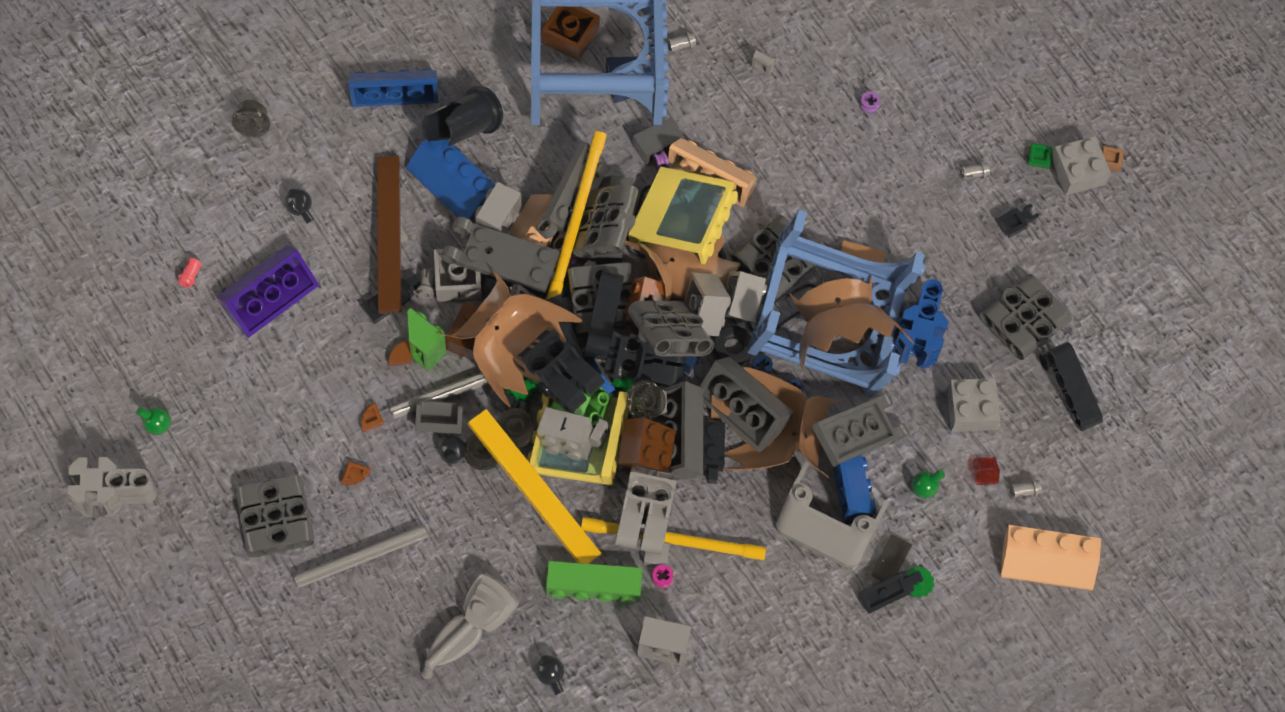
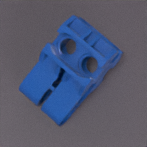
[893,279,948,369]

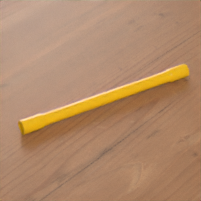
[545,131,607,300]
[581,517,766,561]

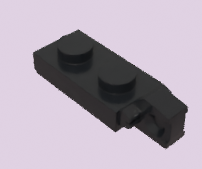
[361,275,420,324]
[703,421,725,484]
[858,571,924,614]

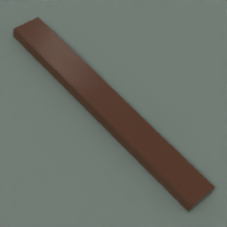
[377,155,402,314]

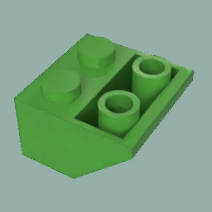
[407,308,446,371]
[551,387,613,430]

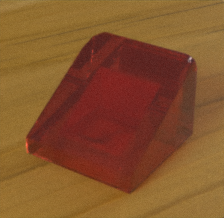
[973,457,1000,485]

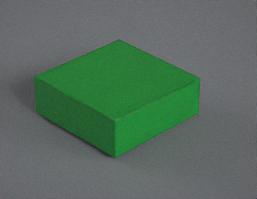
[1028,143,1052,169]

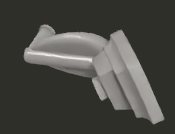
[421,573,519,680]

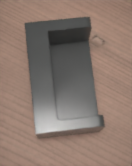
[633,117,684,165]
[415,400,464,434]

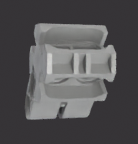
[67,457,157,517]
[615,466,678,555]

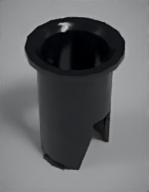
[421,85,503,146]

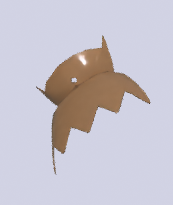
[625,207,741,301]
[437,269,582,407]
[790,274,914,369]
[724,367,842,479]

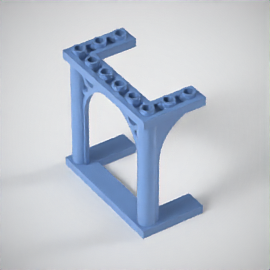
[531,0,669,125]
[747,210,925,397]

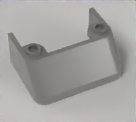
[776,461,889,568]

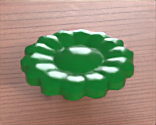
[907,566,935,598]

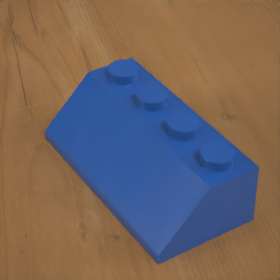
[349,69,439,107]
[406,139,495,221]
[832,455,876,525]

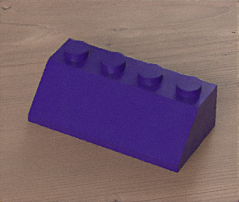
[216,245,319,338]

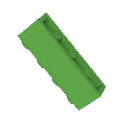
[546,561,642,604]

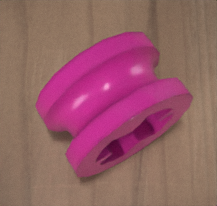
[652,565,673,588]

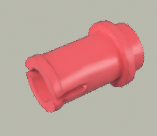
[178,258,202,288]

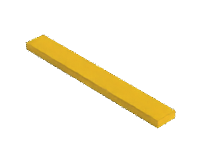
[467,409,602,564]

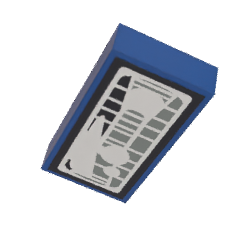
[586,357,615,394]

